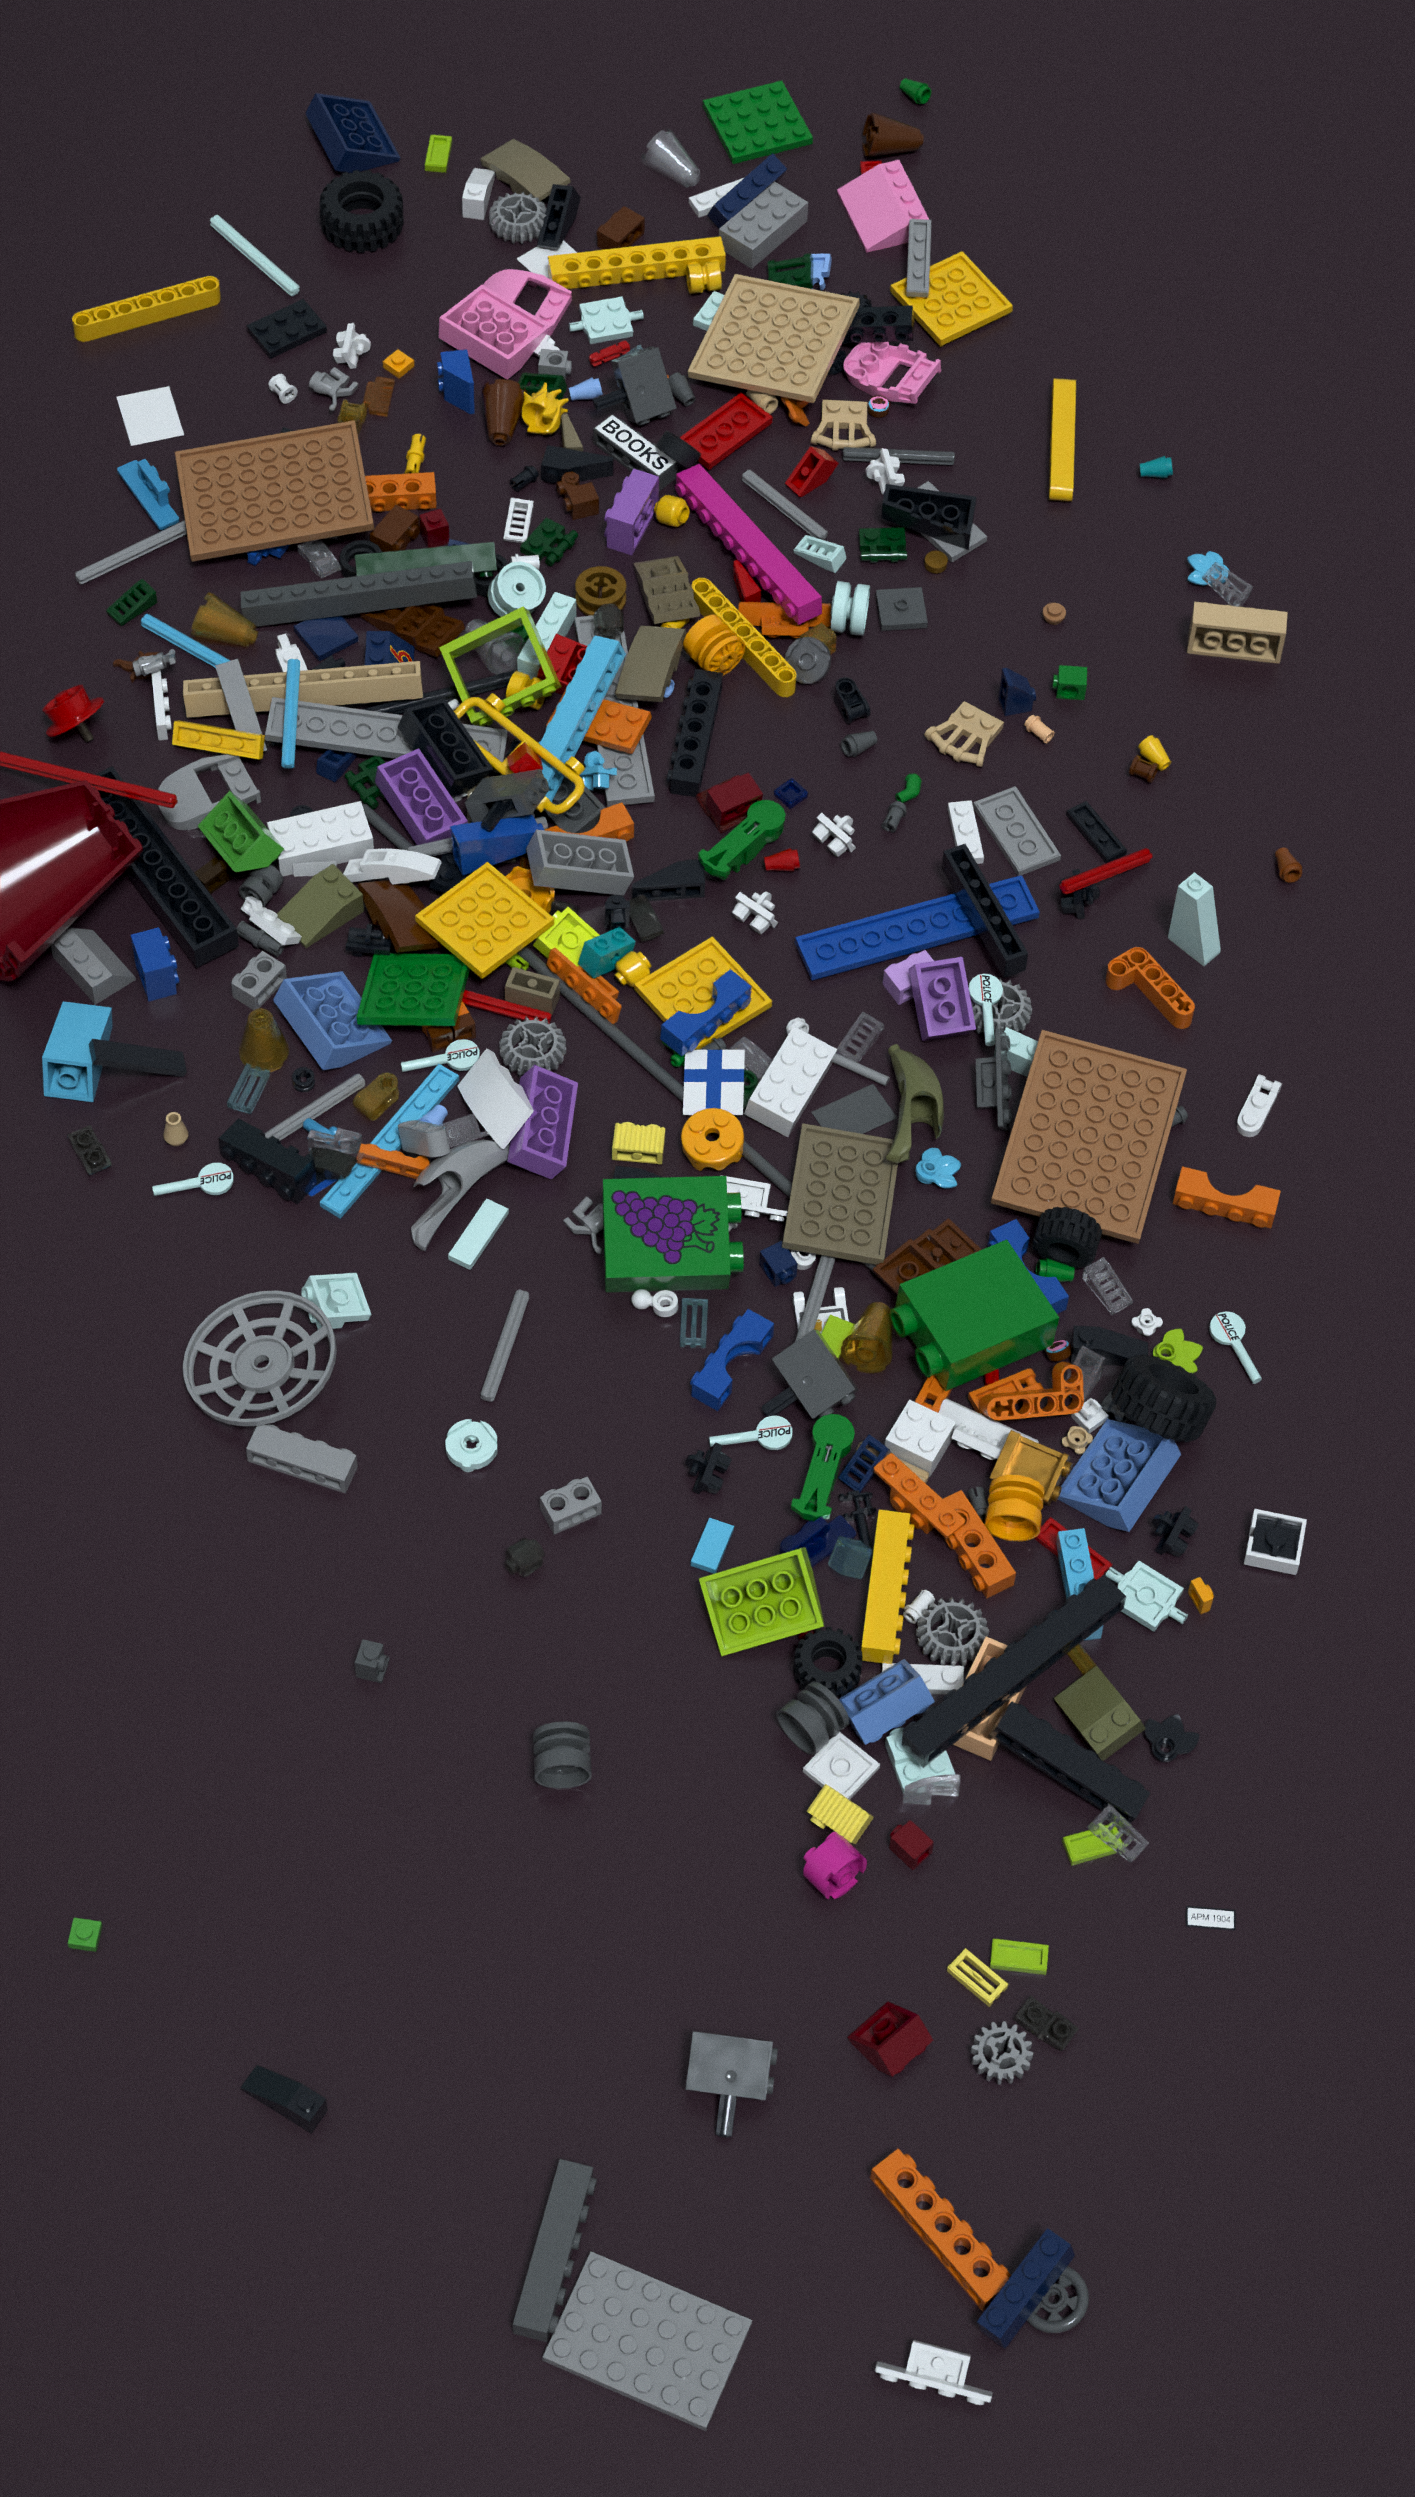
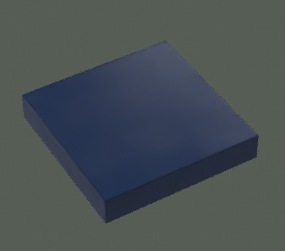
[294,616,359,661]

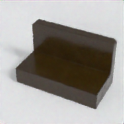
[194,854,242,894]

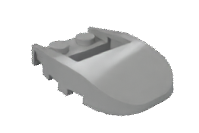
[157,754,261,830]

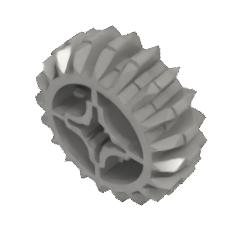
[489,192,546,244]
[971,977,1032,1035]
[499,1016,566,1077]
[916,1597,989,1666]

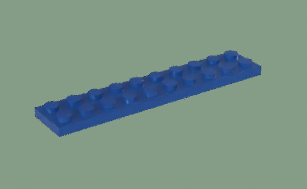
[795,875,1040,980]

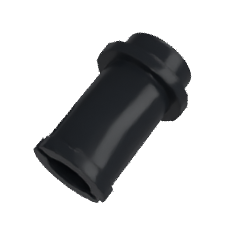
[509,465,539,492]

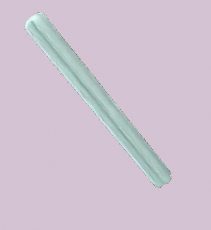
[210,215,300,296]

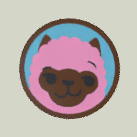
[867,396,890,418]
[1045,1340,1072,1362]

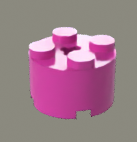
[803,1832,867,1899]

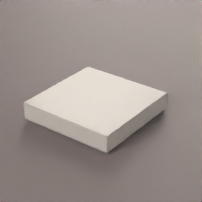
[803,1732,880,1800]

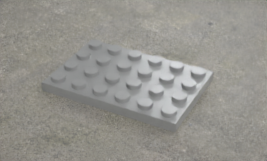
[543,2252,752,2431]

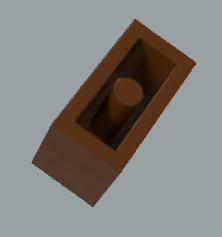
[596,206,645,250]
[370,505,420,552]

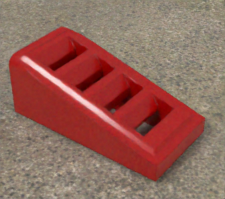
[733,560,761,602]

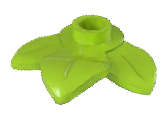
[1153,1329,1203,1373]

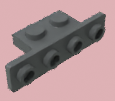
[976,1029,1013,1131]

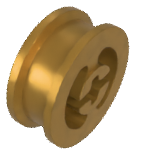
[575,566,626,616]

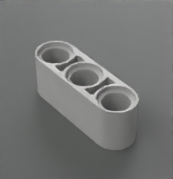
[398,1120,450,1157]

